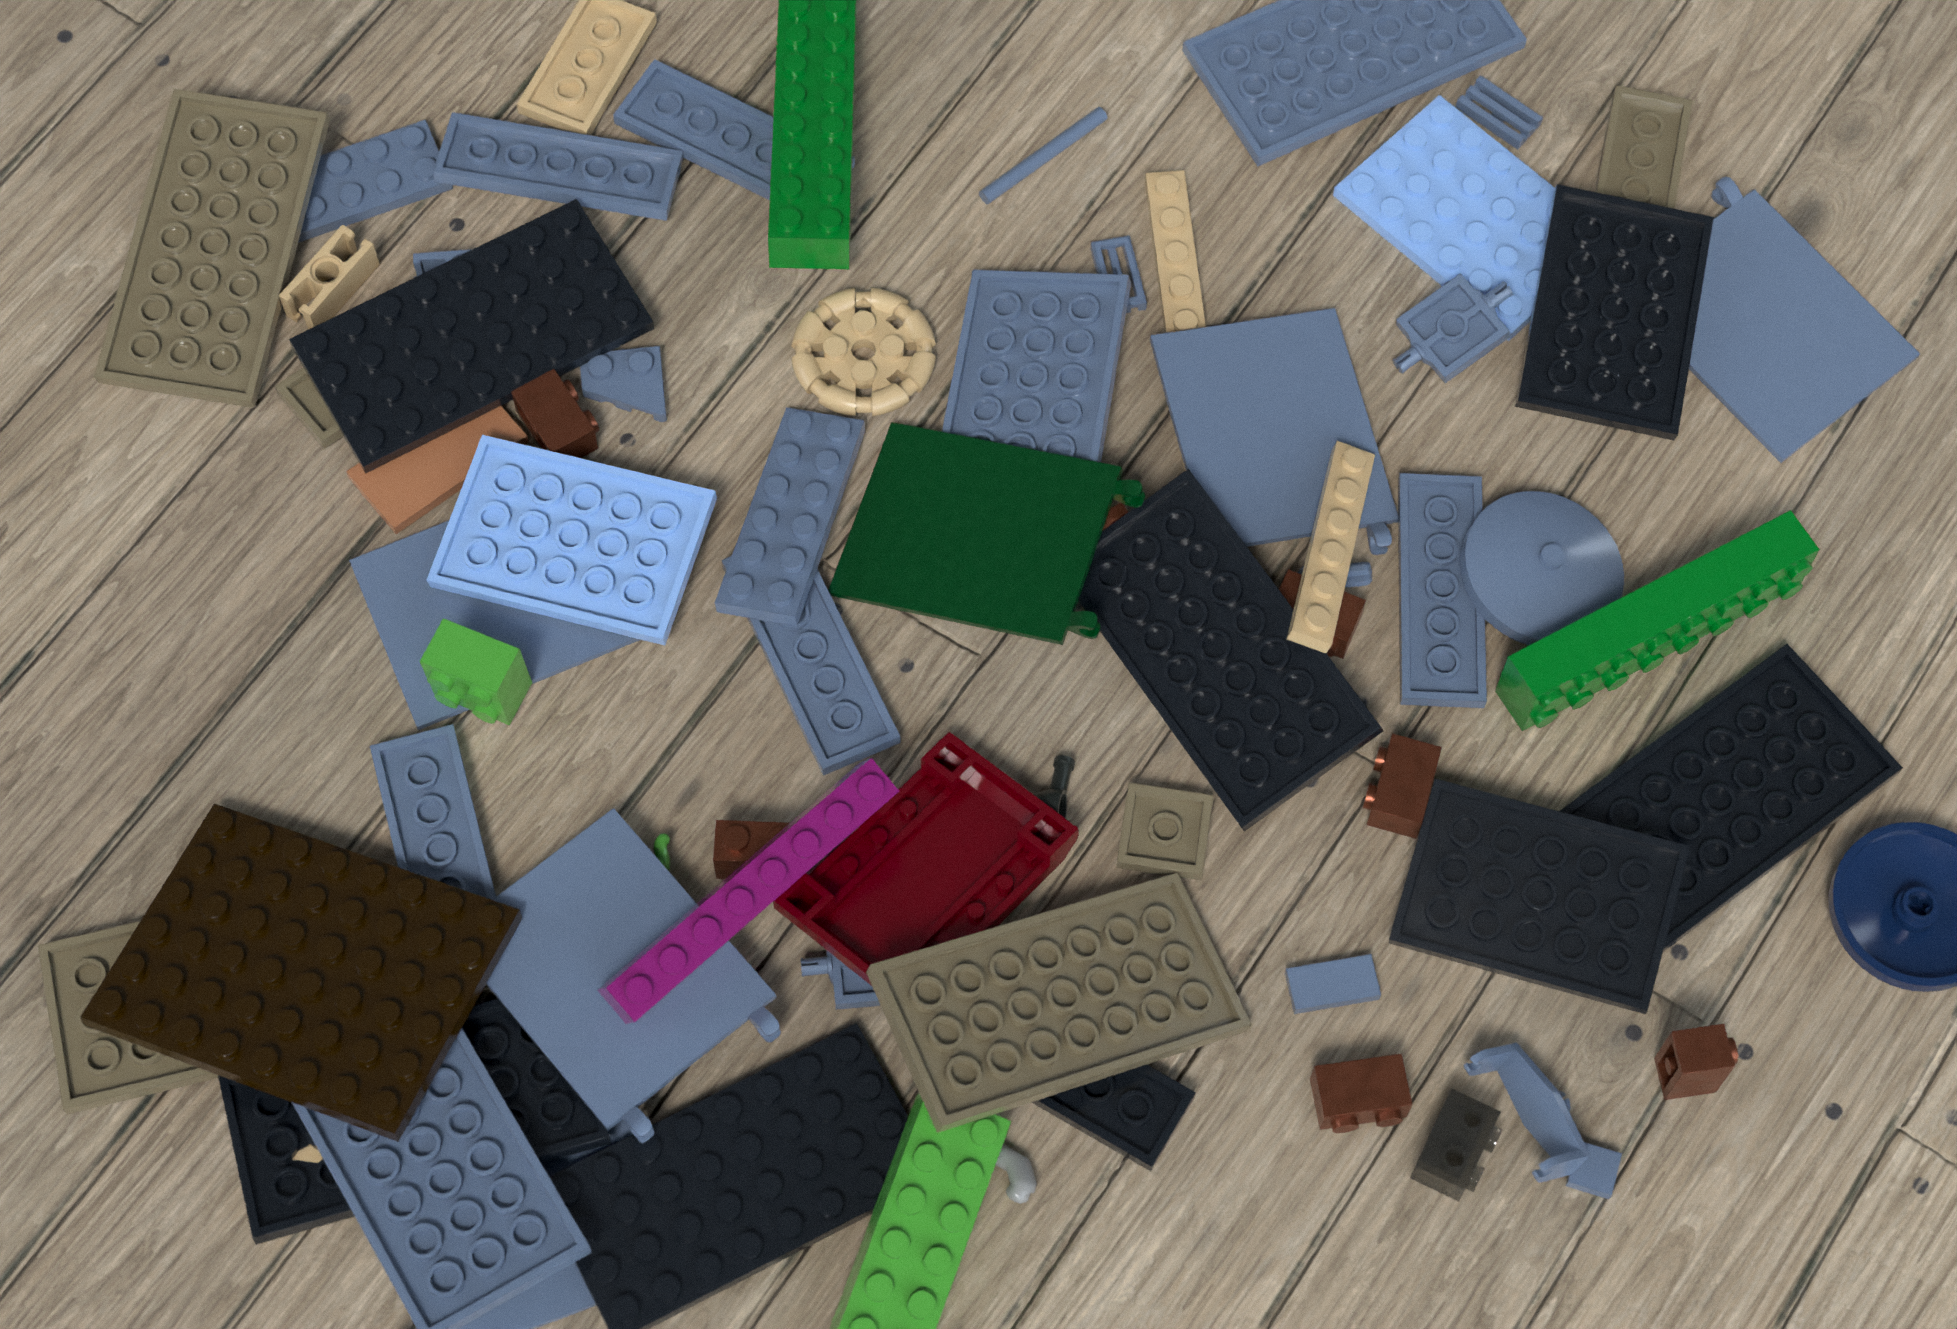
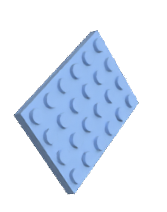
[1333,95,1555,341]
[426,435,717,646]

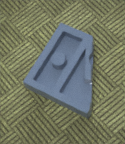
[580,346,667,422]

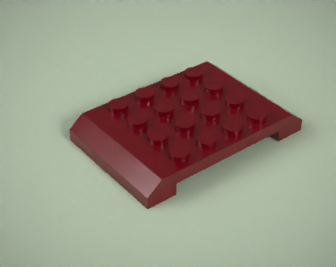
[773,732,1079,986]

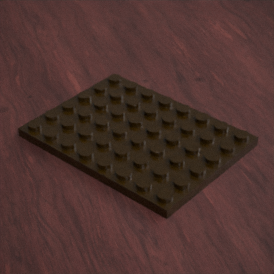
[80,803,522,1142]

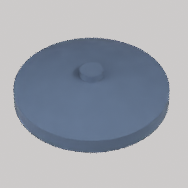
[1460,491,1624,645]

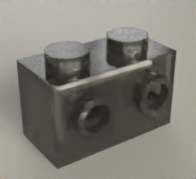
[1410,1088,1503,1202]

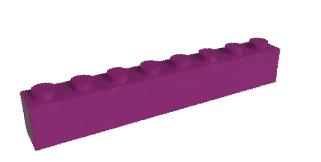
[598,758,899,1024]

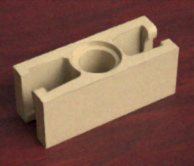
[279,225,380,329]

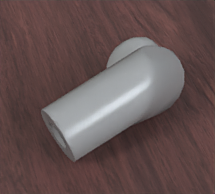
[996,1144,1037,1204]

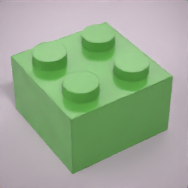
[419,618,532,726]

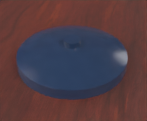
[1829,822,1957,992]

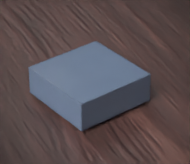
[1566,1142,1622,1199]

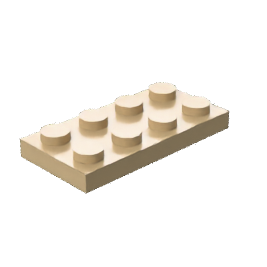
[517,0,657,135]

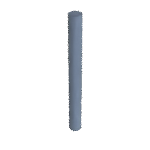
[979,107,1107,205]

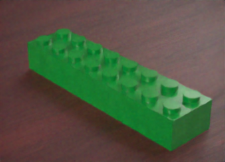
[768,0,856,270]
[1495,510,1820,731]

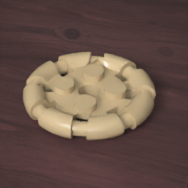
[791,287,936,417]

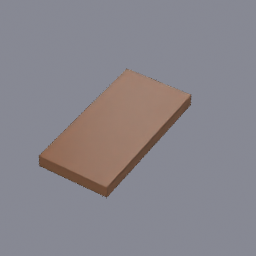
[346,406,529,534]

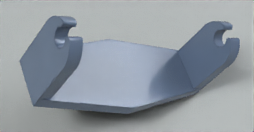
[1463,1043,1591,1182]

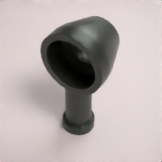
[1033,755,1075,819]

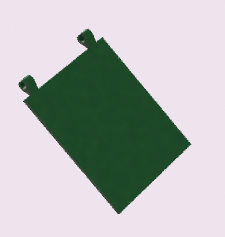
[828,422,1145,645]

